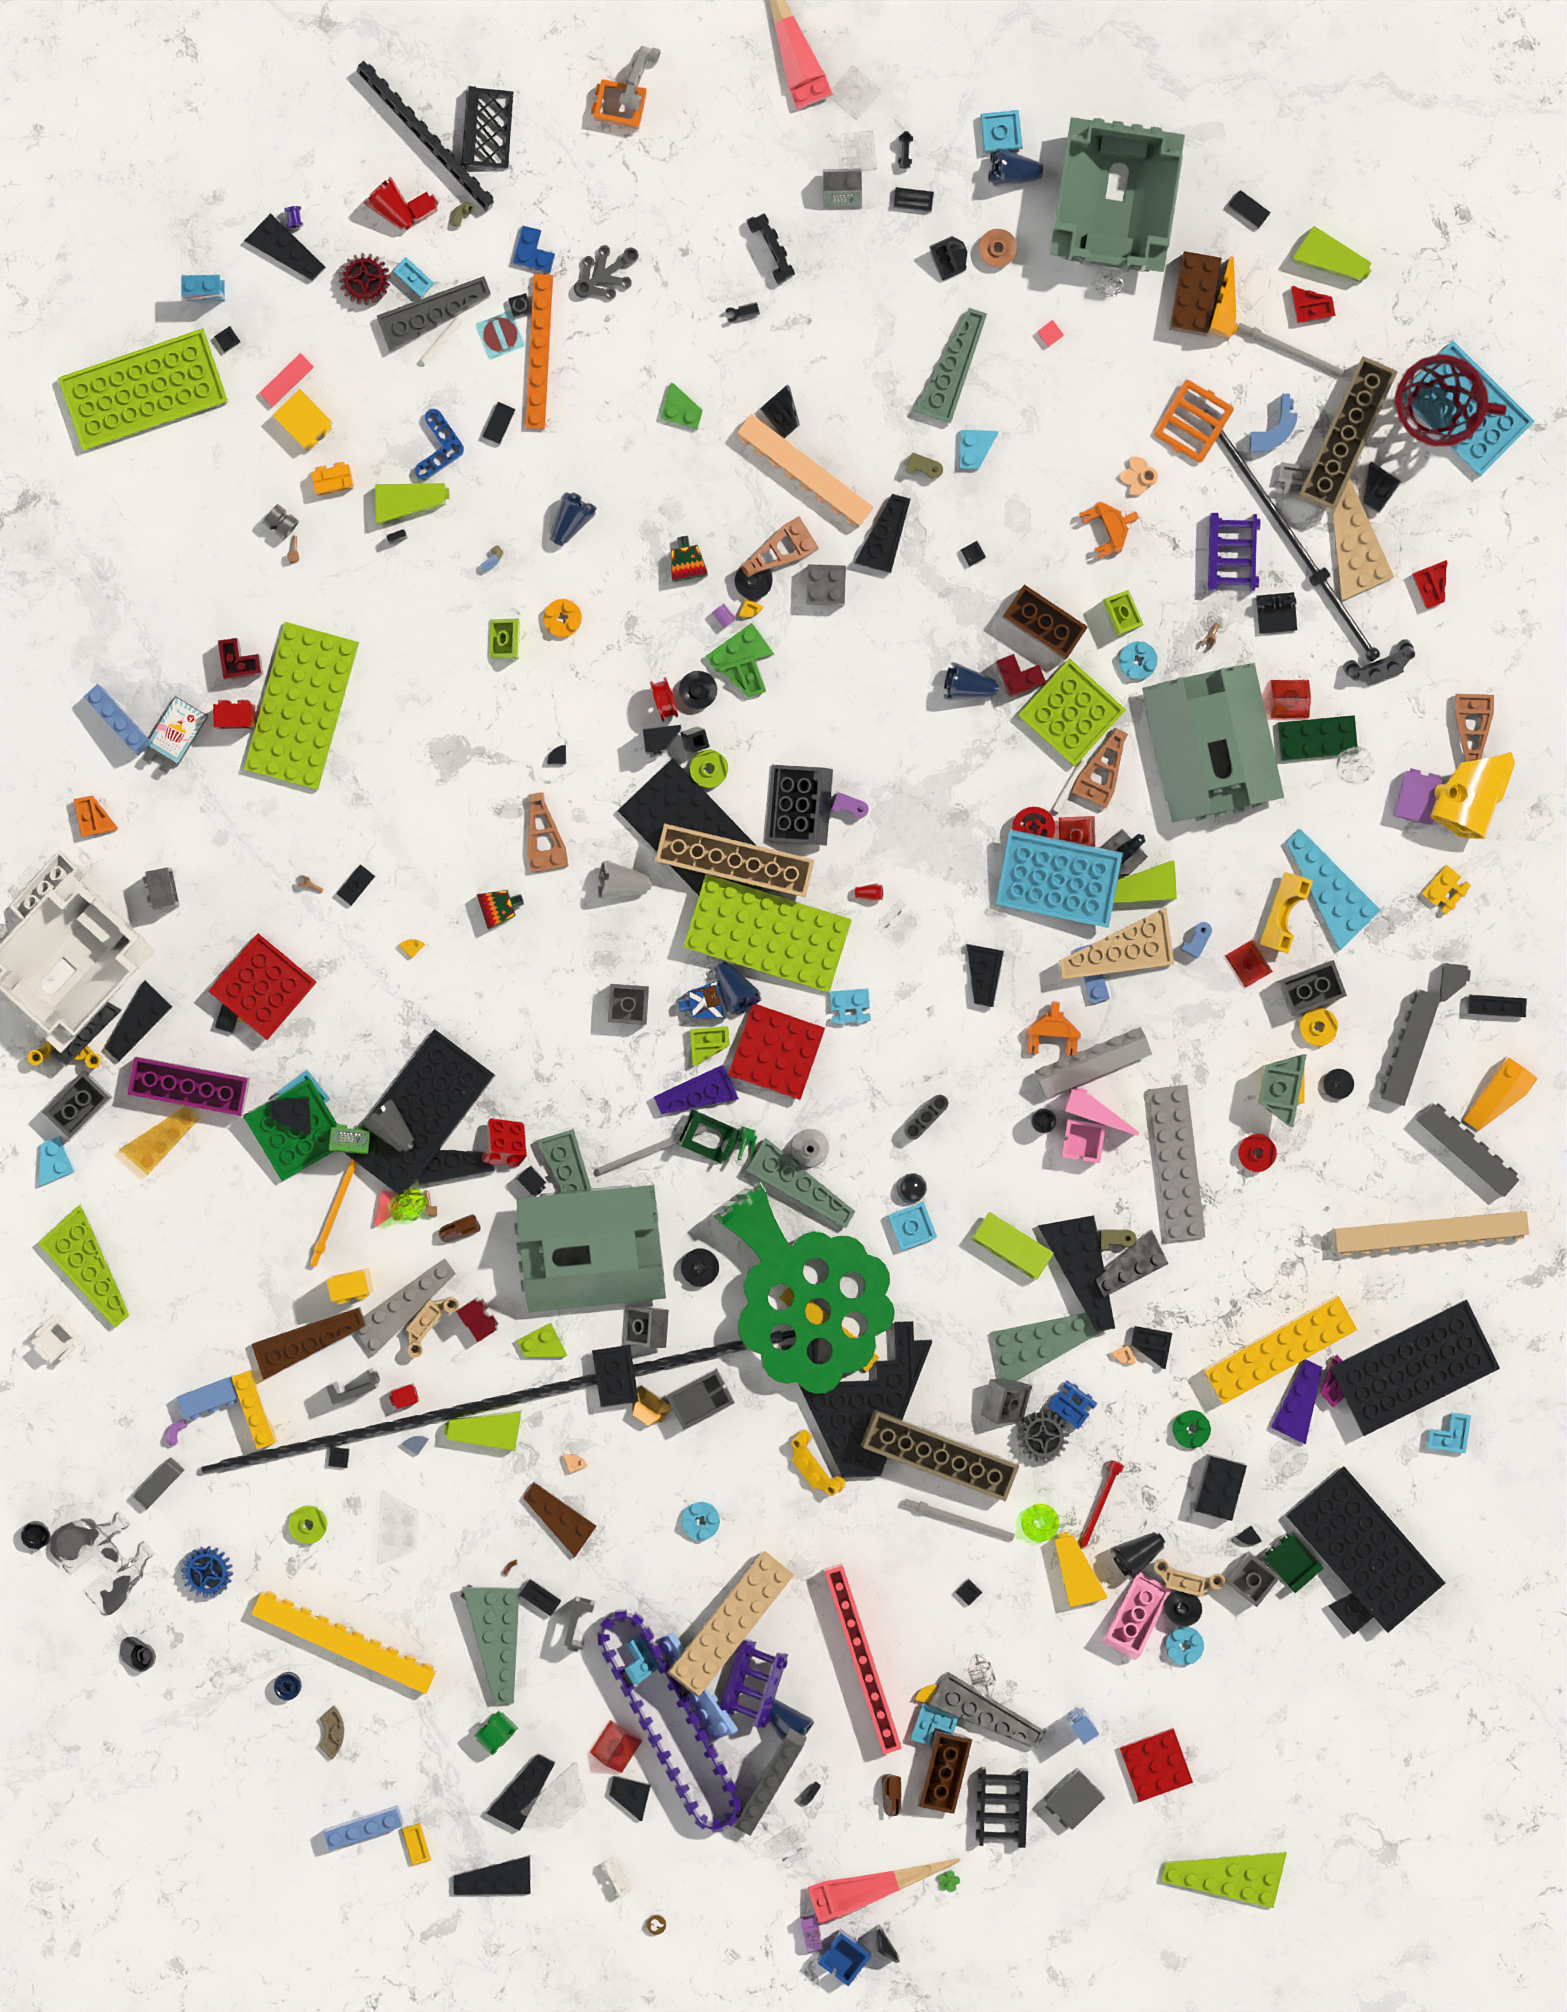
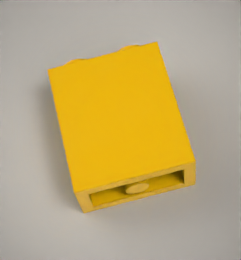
[273,389,333,450]

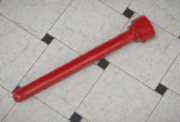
[1080,1460,1125,1548]

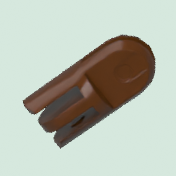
[439,1214,481,1242]
[882,1774,902,1817]

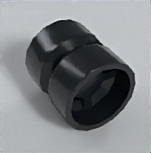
[1030,1108,1057,1133]

